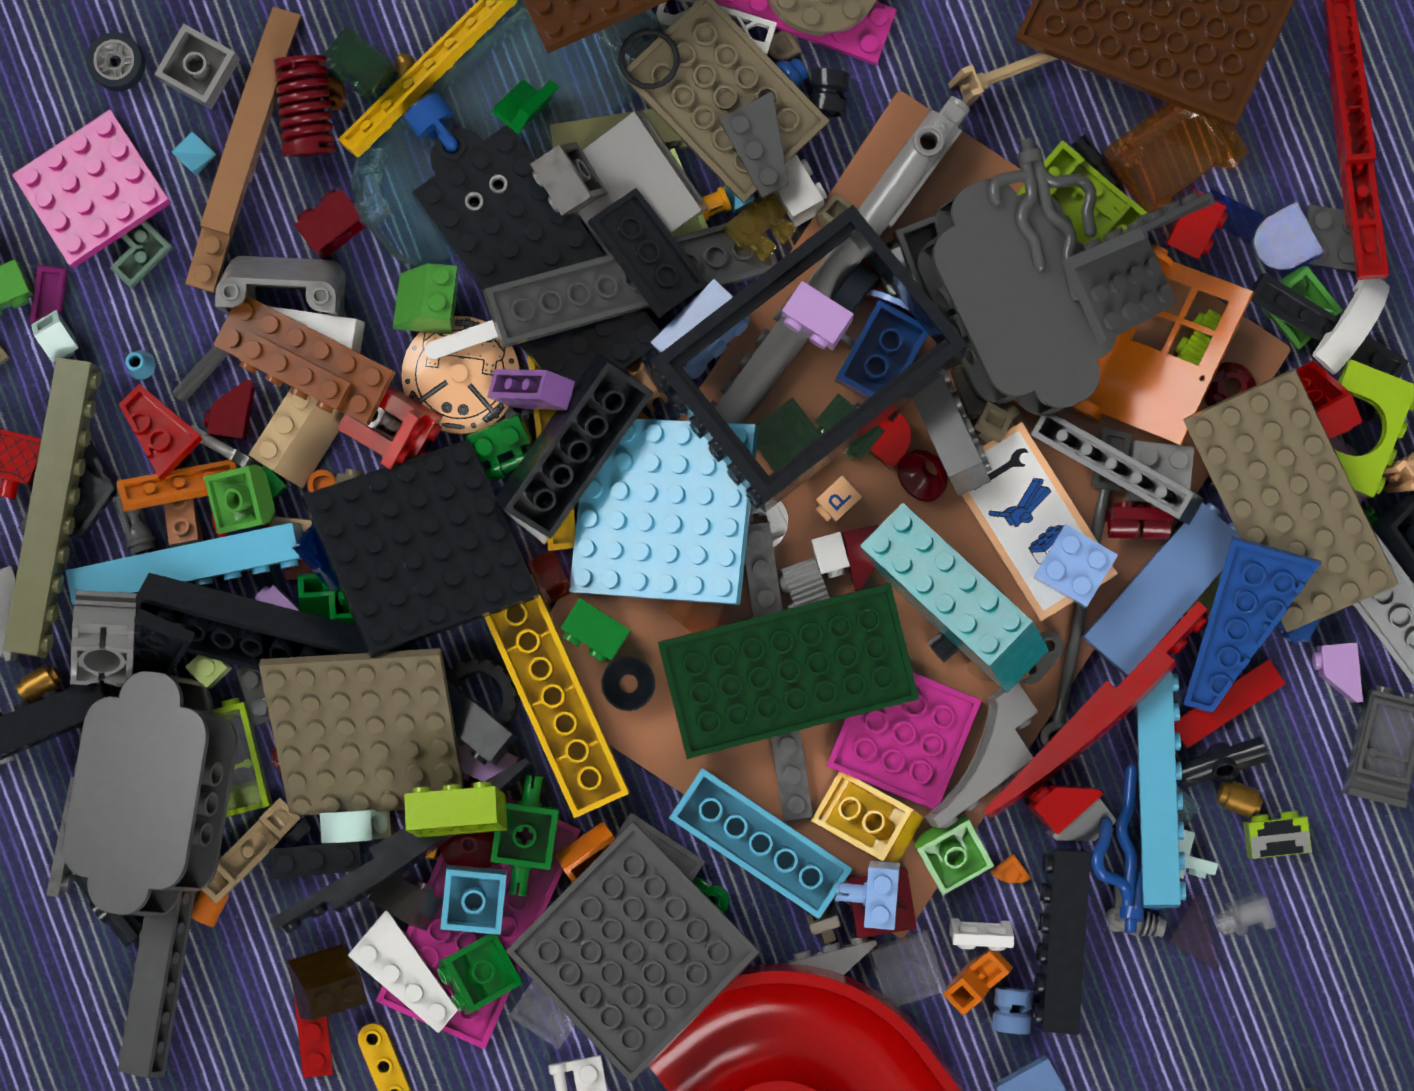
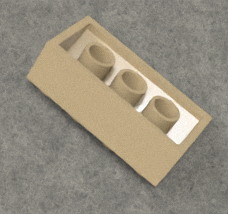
[248,387,345,489]

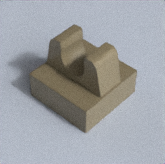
[974,402,1014,443]
[806,906,841,944]

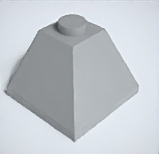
[1046,798,1117,841]

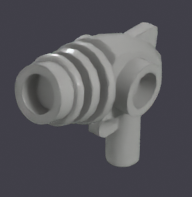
[1106,886,1167,937]

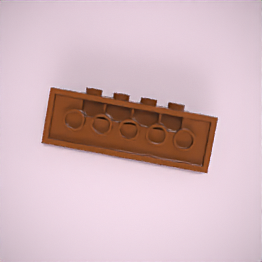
[213,295,396,425]

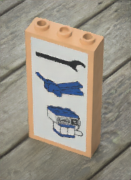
[961,422,1118,622]

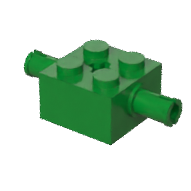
[490,774,560,896]

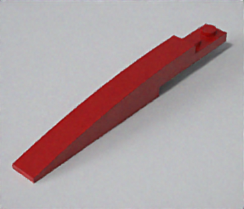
[1324,0,1389,280]
[983,601,1209,819]

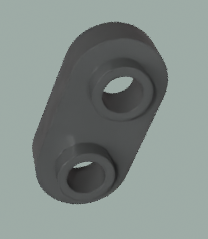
[1020,631,1064,684]

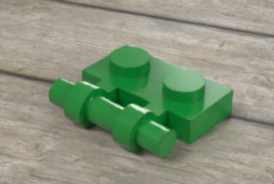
[465,413,532,481]

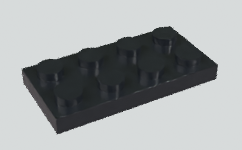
[588,188,708,319]

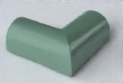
[110,221,173,289]

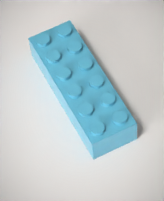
[669,767,852,919]

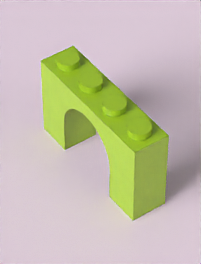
[1335,359,1414,498]

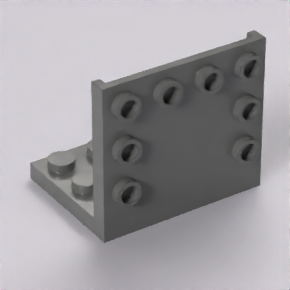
[1061,191,1216,344]

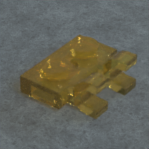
[723,195,797,261]

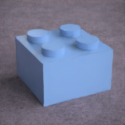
[1034,524,1118,608]

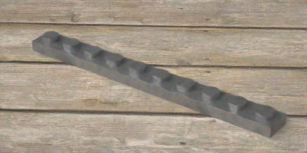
[745,522,813,821]

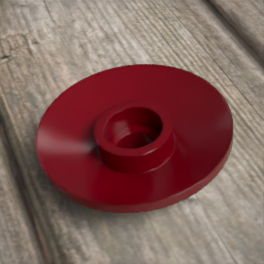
[440,831,495,868]

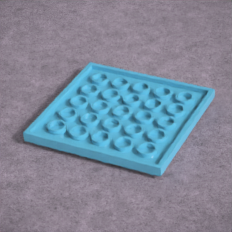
[569,419,759,605]

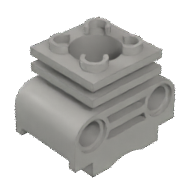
[70,590,137,687]

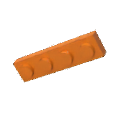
[116,460,237,512]

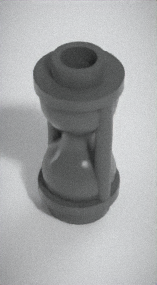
[112,491,156,555]

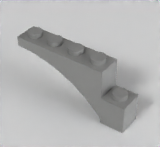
[925,682,1038,829]

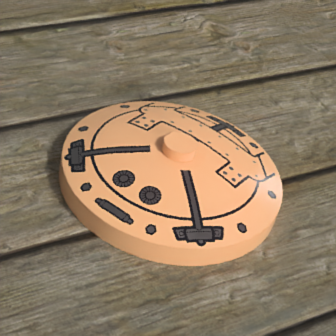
[401,316,520,435]

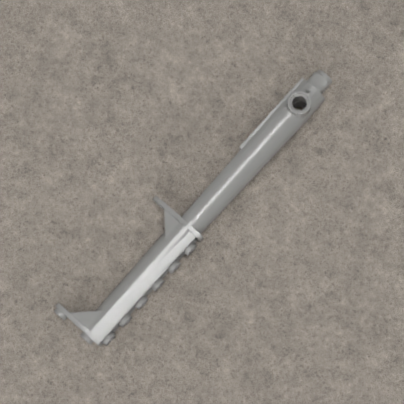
[711,96,971,424]

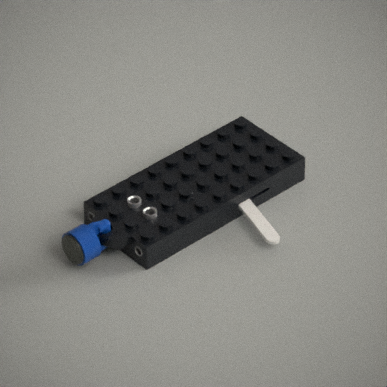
[403,91,661,385]

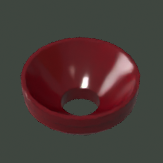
[1204,362,1256,407]
[897,450,948,502]

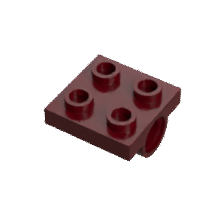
[1105,501,1174,540]

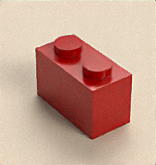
[1166,188,1228,260]

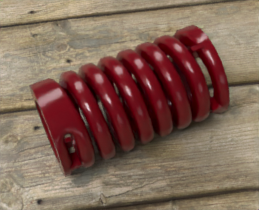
[273,55,336,157]

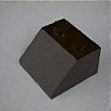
[286,944,368,1020]

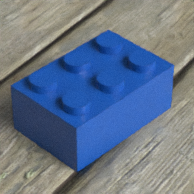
[835,300,928,399]

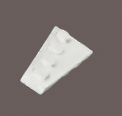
[348,909,458,1033]

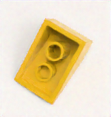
[811,771,924,863]

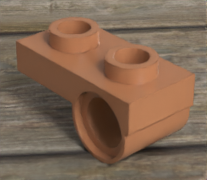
[164,498,203,548]

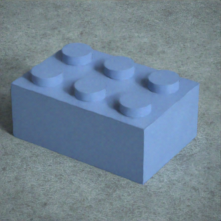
[651,279,751,379]

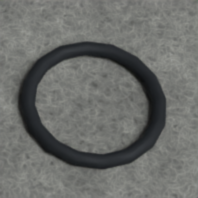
[618,28,680,89]

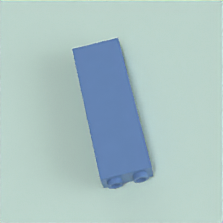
[1081,502,1240,676]

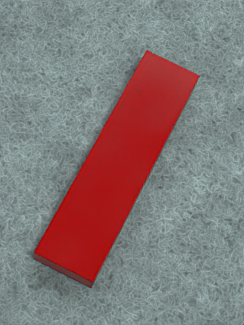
[1174,659,1286,749]

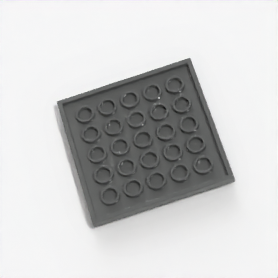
[506,822,761,1083]

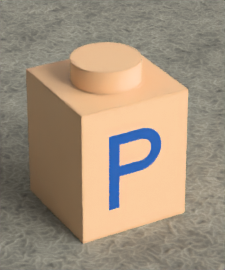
[815,476,862,523]

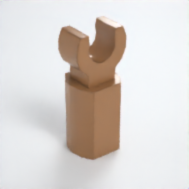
[626,361,668,412]

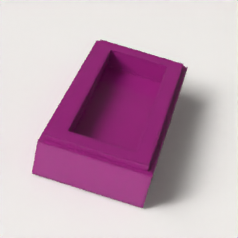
[29,265,69,324]

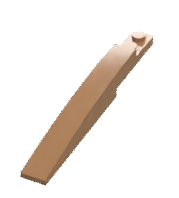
[185,7,302,293]

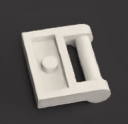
[949,918,1014,951]
[548,1055,608,1091]

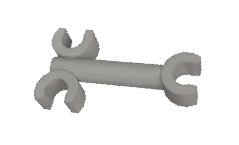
[191,425,262,467]

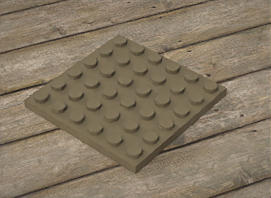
[259,648,465,816]

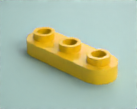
[358,1022,411,1091]

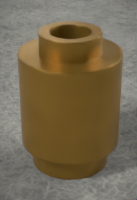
[16,664,63,703]
[1216,780,1263,818]

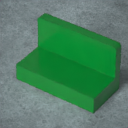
[492,79,560,134]

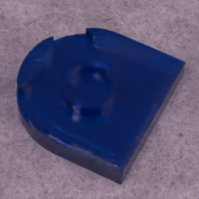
[1254,201,1325,272]

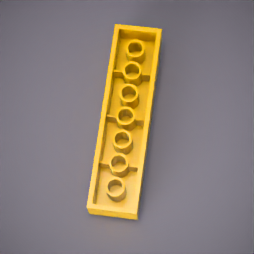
[484,575,630,818]

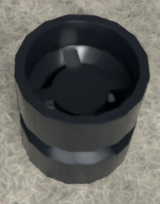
[809,68,850,117]

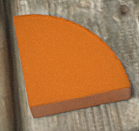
[990,854,1031,884]

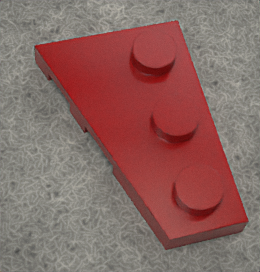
[118,384,203,482]

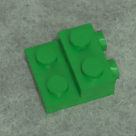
[437,934,523,1014]

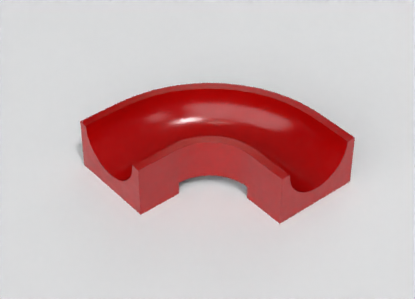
[649,963,963,1091]

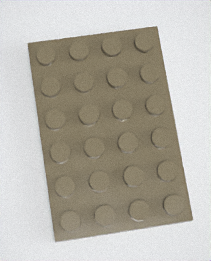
[620,0,829,204]

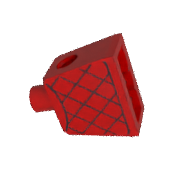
[0,429,41,500]

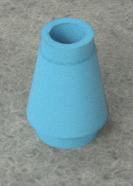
[126,350,156,380]

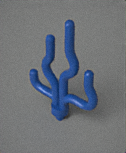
[1091,765,1163,933]

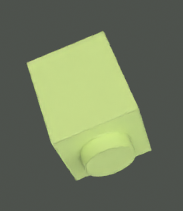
[185,655,232,689]

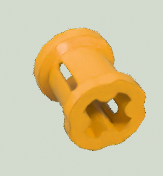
[702,186,732,221]

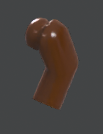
[315,74,347,111]

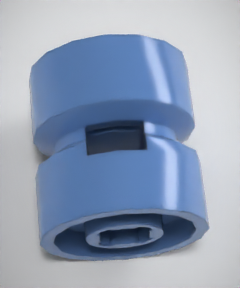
[991,987,1034,1034]

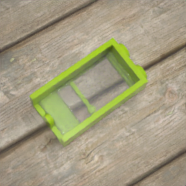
[212,698,273,817]

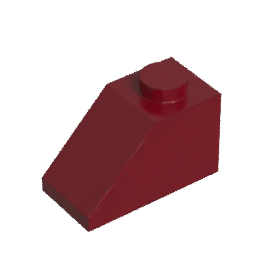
[204,379,257,441]
[842,525,879,591]

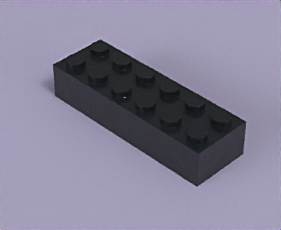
[495,352,654,539]
[1032,847,1091,1035]

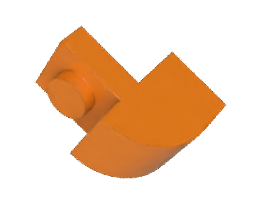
[942,949,1013,1015]

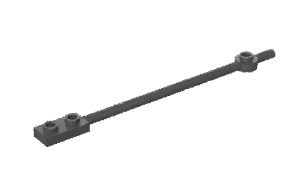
[1040,428,1132,781]

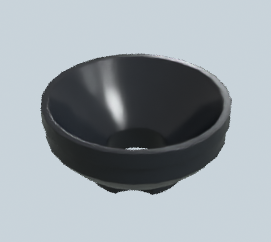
[601,656,656,711]

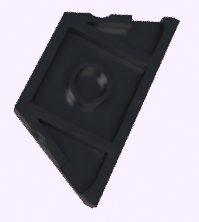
[18,439,117,539]

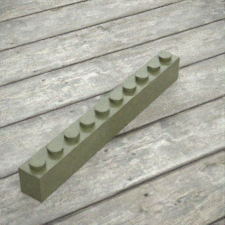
[3,357,101,658]

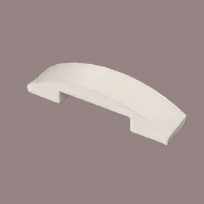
[1312,279,1390,374]

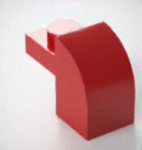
[869,413,911,470]

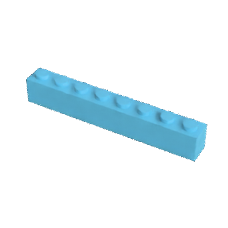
[65,523,307,605]
[1136,671,1186,908]

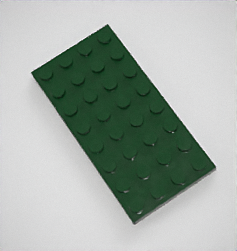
[657,583,919,759]

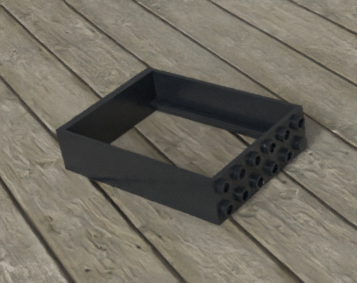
[651,205,968,513]

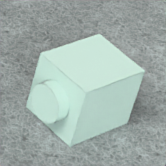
[31,310,78,363]

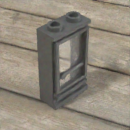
[1342,685,1414,809]

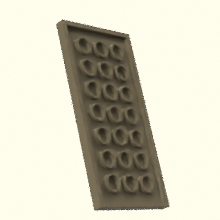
[1183,368,1399,632]

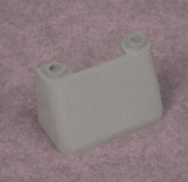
[215,256,346,317]

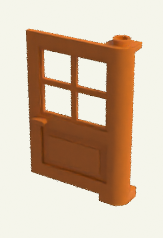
[1069,245,1254,446]

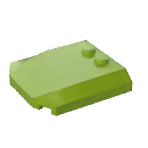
[1017,140,1148,245]

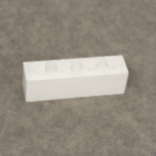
[269,306,365,353]

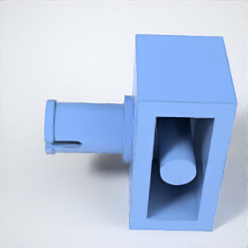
[836,860,900,930]

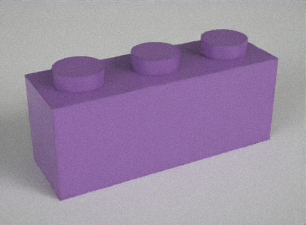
[487,369,575,410]

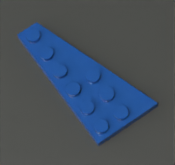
[1183,536,1322,713]

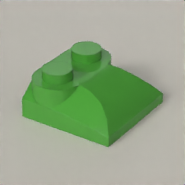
[1261,265,1343,349]
[204,464,275,534]
[914,815,994,895]

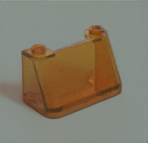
[1103,102,1249,212]

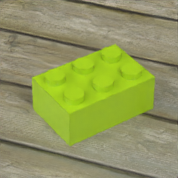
[404,782,507,838]

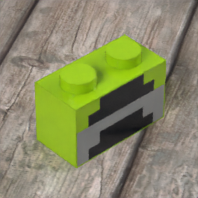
[1243,811,1312,859]

